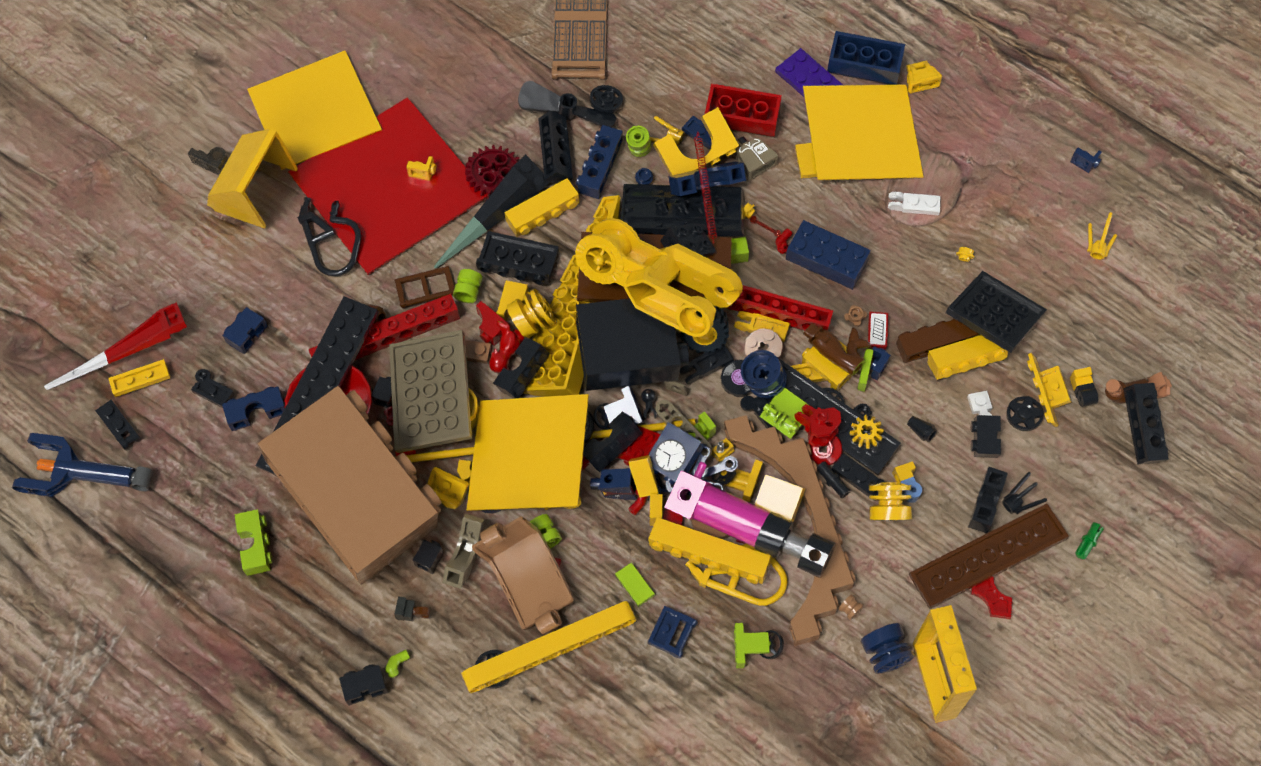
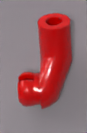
[775,228,793,254]

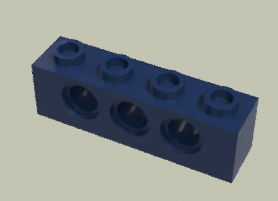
[576,125,623,199]

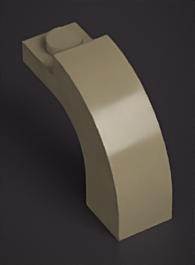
[442,514,484,589]

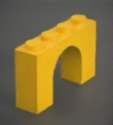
[653,107,739,176]

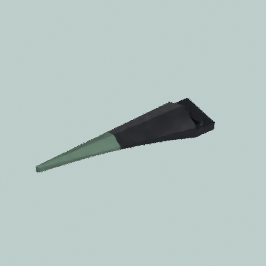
[434,154,549,268]

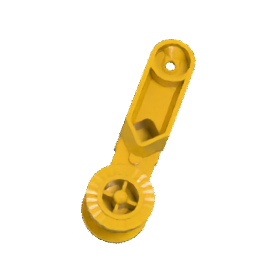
[575,218,743,337]

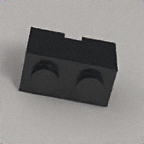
[970,415,1001,458]
[339,664,388,706]

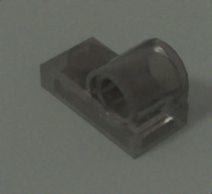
[187,147,228,175]

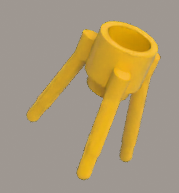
[650,116,685,145]
[1087,212,1117,260]

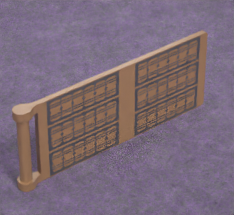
[552,0,607,79]

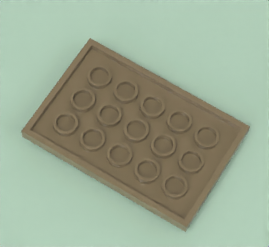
[389,330,472,453]

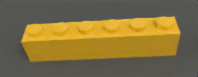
[648,517,771,584]

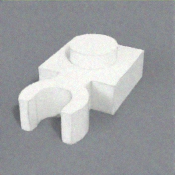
[967,391,992,416]

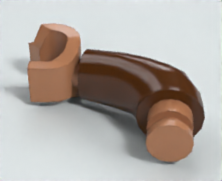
[1105,372,1172,404]

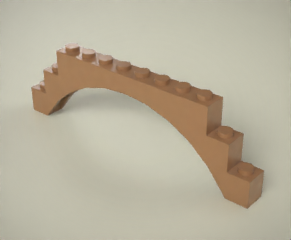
[724,415,855,646]

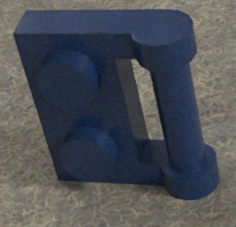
[648,606,698,659]

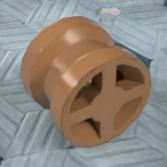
[838,594,864,620]

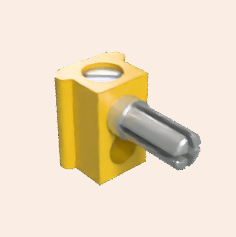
[712,438,735,462]

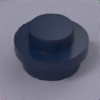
[635,168,653,184]

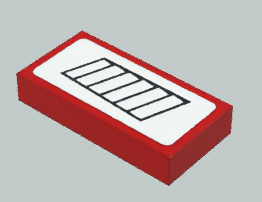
[868,311,888,350]

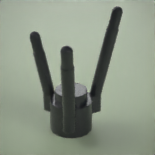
[1002,472,1047,515]

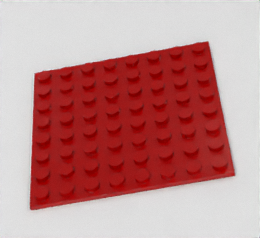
[288,97,487,275]

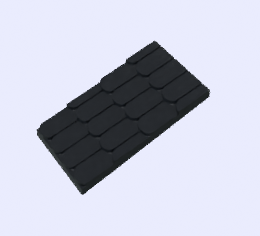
[621,184,744,237]

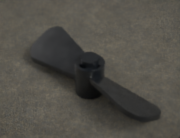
[518,81,616,127]

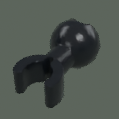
[641,389,657,419]

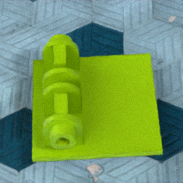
[759,387,807,439]

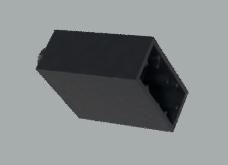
[576,298,689,391]

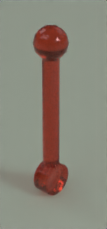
[749,216,781,237]

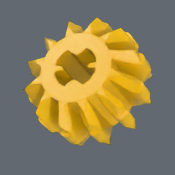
[850,415,884,449]

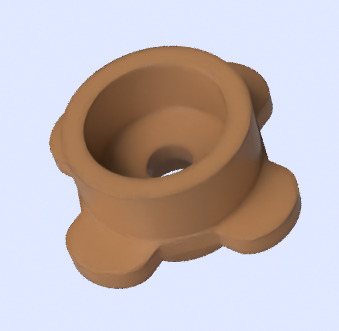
[844,305,867,326]

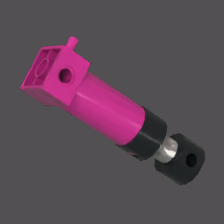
[665,462,836,578]

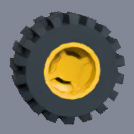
[681,305,729,353]

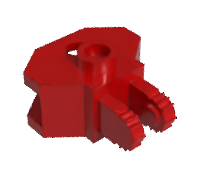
[794,404,841,447]

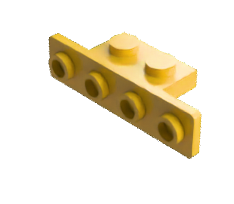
[1027,352,1072,427]

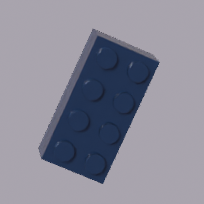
[827,31,906,85]
[786,220,871,290]

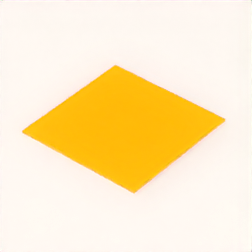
[247,51,382,170]
[803,85,924,180]
[466,394,589,511]

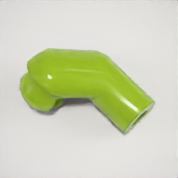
[385,650,410,678]

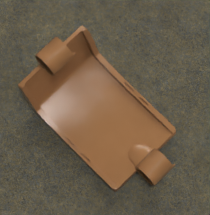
[472,517,574,635]

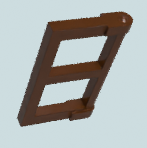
[394,266,454,308]

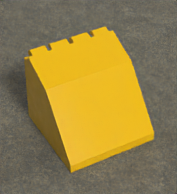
[207,129,298,229]

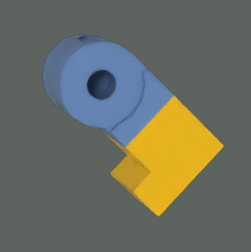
[892,461,922,503]

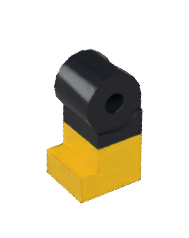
[1070,367,1098,407]

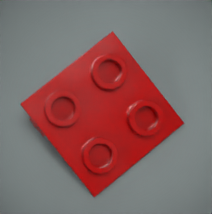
[617,425,661,466]

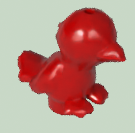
[489,321,524,373]

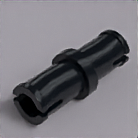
[817,461,851,499]

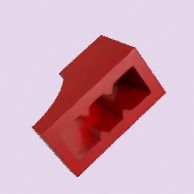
[476,301,508,346]

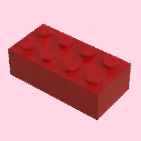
[704,83,782,137]

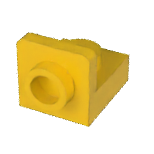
[407,156,436,181]

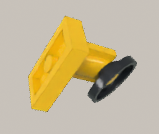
[711,459,763,503]

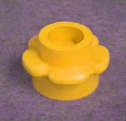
[743,202,755,219]
[956,247,974,262]

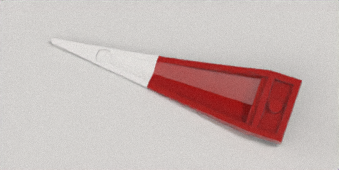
[44,302,187,390]

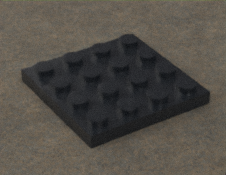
[946,271,1047,353]

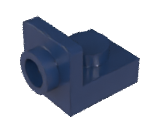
[1070,147,1102,173]
[870,347,891,381]

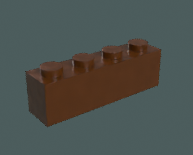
[896,319,978,364]

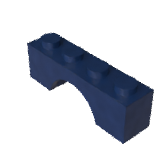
[668,161,746,196]

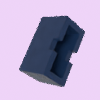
[222,307,268,354]

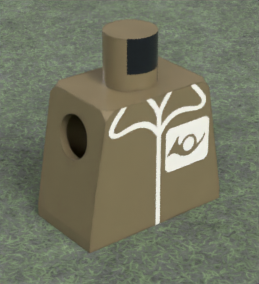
[736,136,778,181]

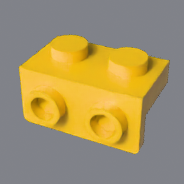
[427,467,470,509]

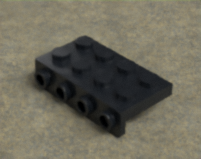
[476,231,559,285]

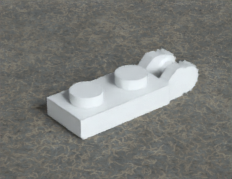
[888,192,940,215]

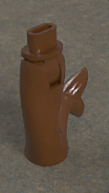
[803,323,871,376]

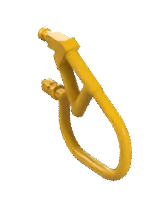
[685,544,788,606]

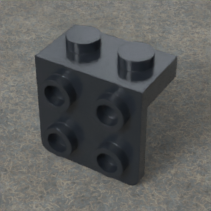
[660,223,715,256]

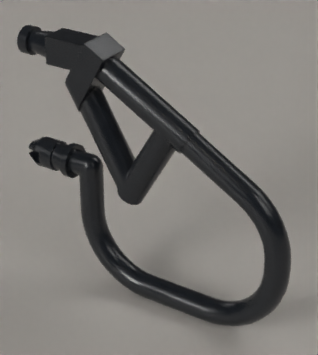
[297,197,362,276]

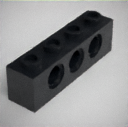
[538,110,573,184]
[1123,383,1169,465]

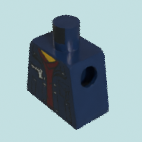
[590,468,637,500]

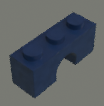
[222,386,285,431]

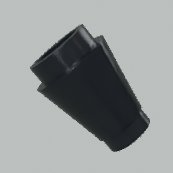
[907,416,937,442]

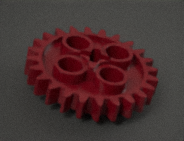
[465,145,520,198]

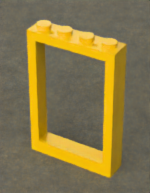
[912,605,977,723]

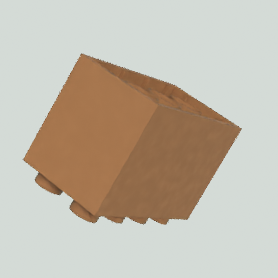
[257,386,441,585]

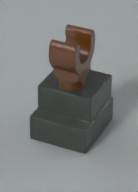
[394,596,430,621]

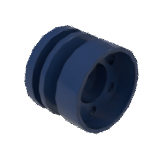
[740,350,787,398]
[861,623,915,674]

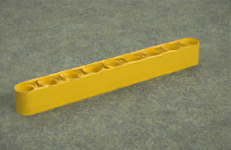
[461,601,637,693]

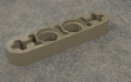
[655,400,712,459]

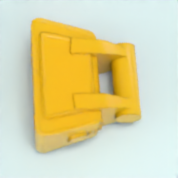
[906,60,942,94]

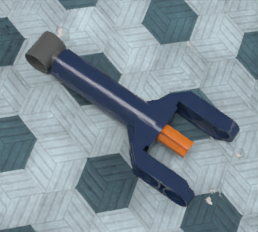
[12,433,154,497]

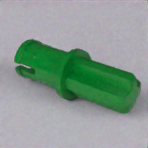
[1075,522,1104,560]

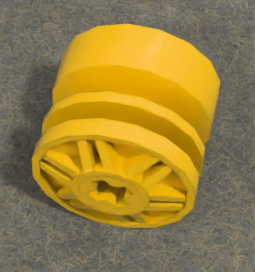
[507,288,556,338]
[869,482,912,520]

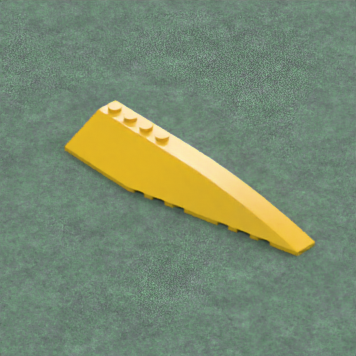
[523,195,621,397]

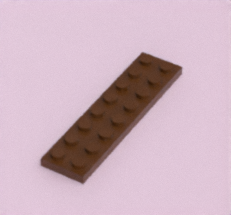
[909,503,1069,609]

